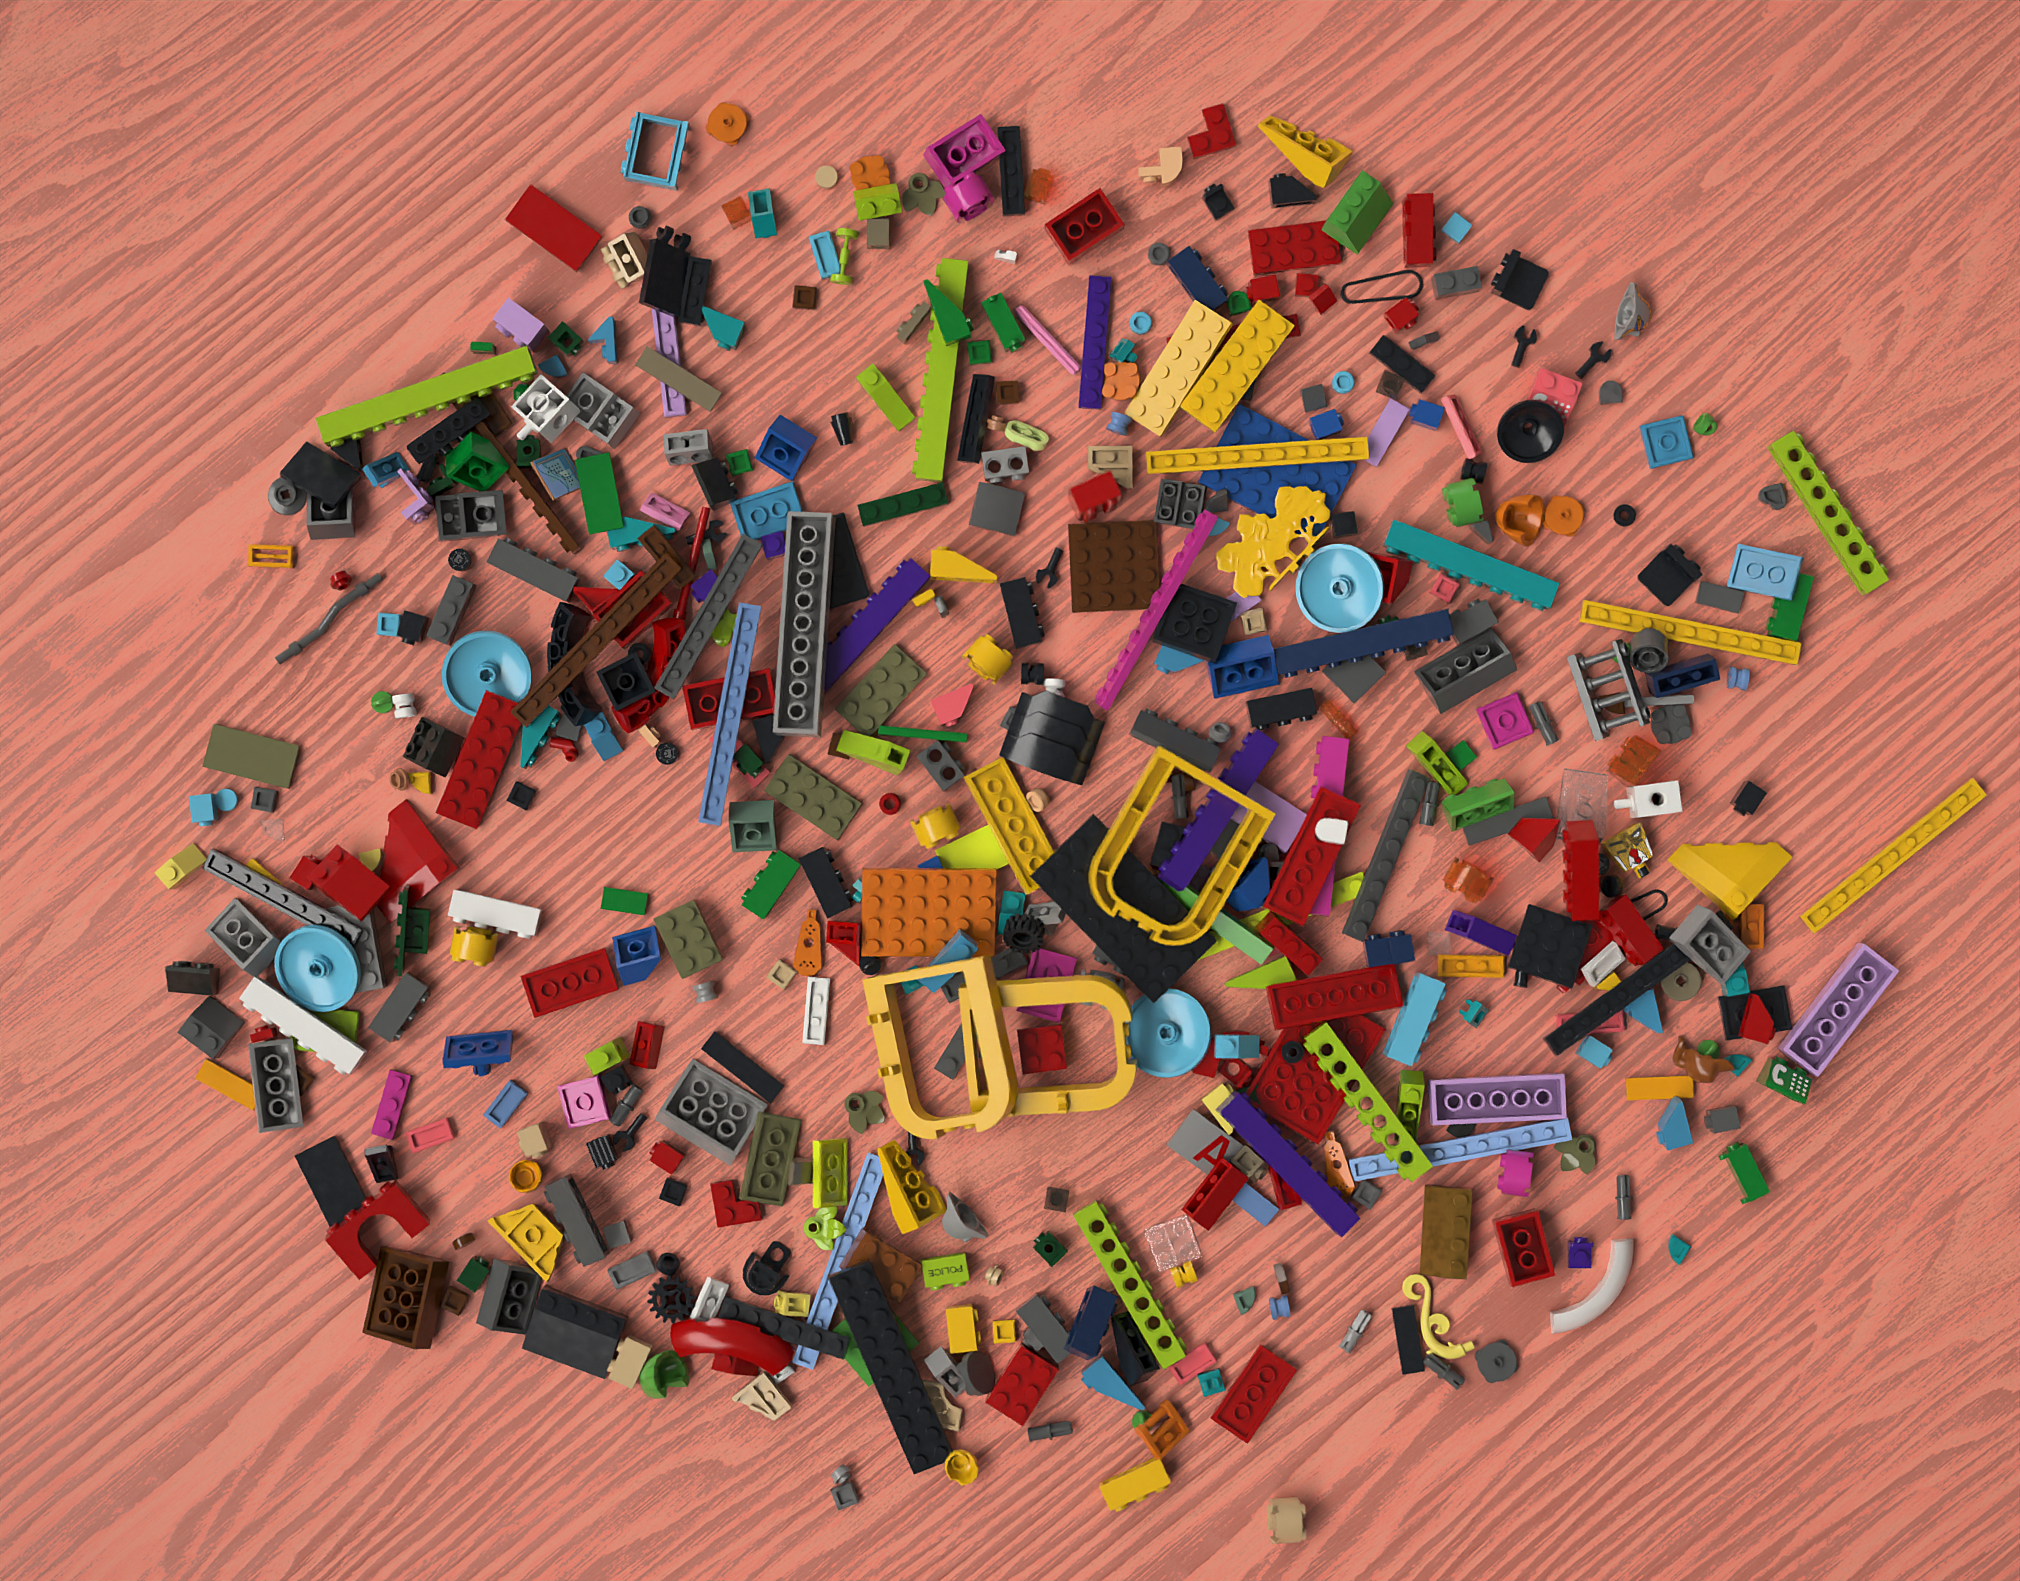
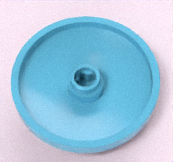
[1295,544,1384,633]
[442,631,532,717]
[275,925,361,1012]
[1125,988,1211,1078]

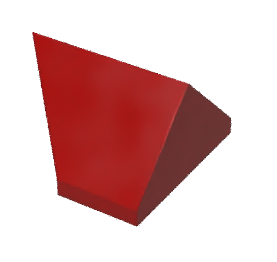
[573,587,619,614]
[1508,817,1561,862]
[826,921,861,966]

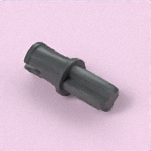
[1530,701,1559,746]
[1171,775,1188,819]
[1419,781,1440,826]
[609,1083,644,1126]
[1615,1175,1633,1220]
[1423,1353,1465,1390]
[1028,1421,1073,1442]

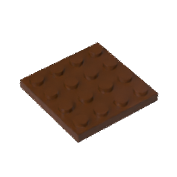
[1068,520,1160,613]

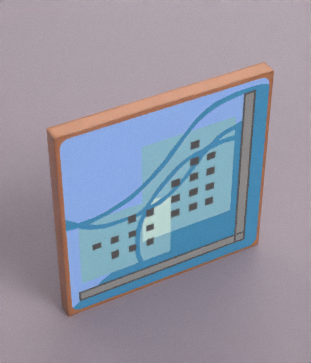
[531,448,580,501]

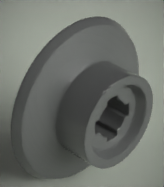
[268,477,307,515]

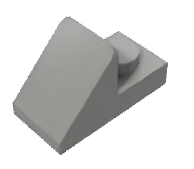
[1025,902,1066,936]

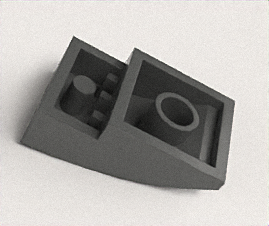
[434,490,507,542]

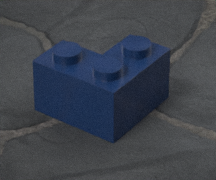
[1363,930,1415,968]

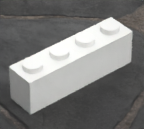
[448,889,543,939]

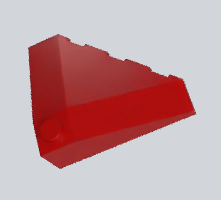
[377,799,461,924]

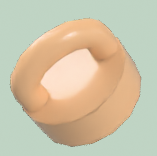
[1026,788,1050,812]

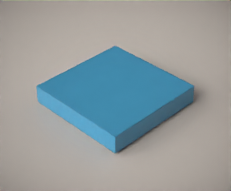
[1639,415,1694,469]

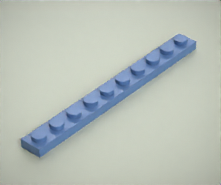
[698,602,762,826]

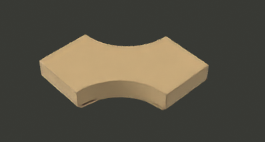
[922,1380,962,1431]

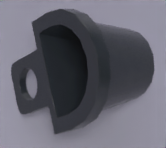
[743,1241,791,1295]

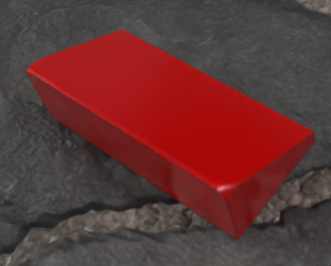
[629,1021,664,1069]

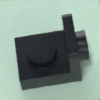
[1202,183,1235,221]

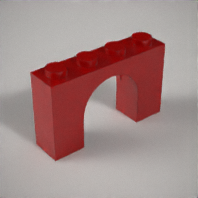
[325,1180,430,1280]

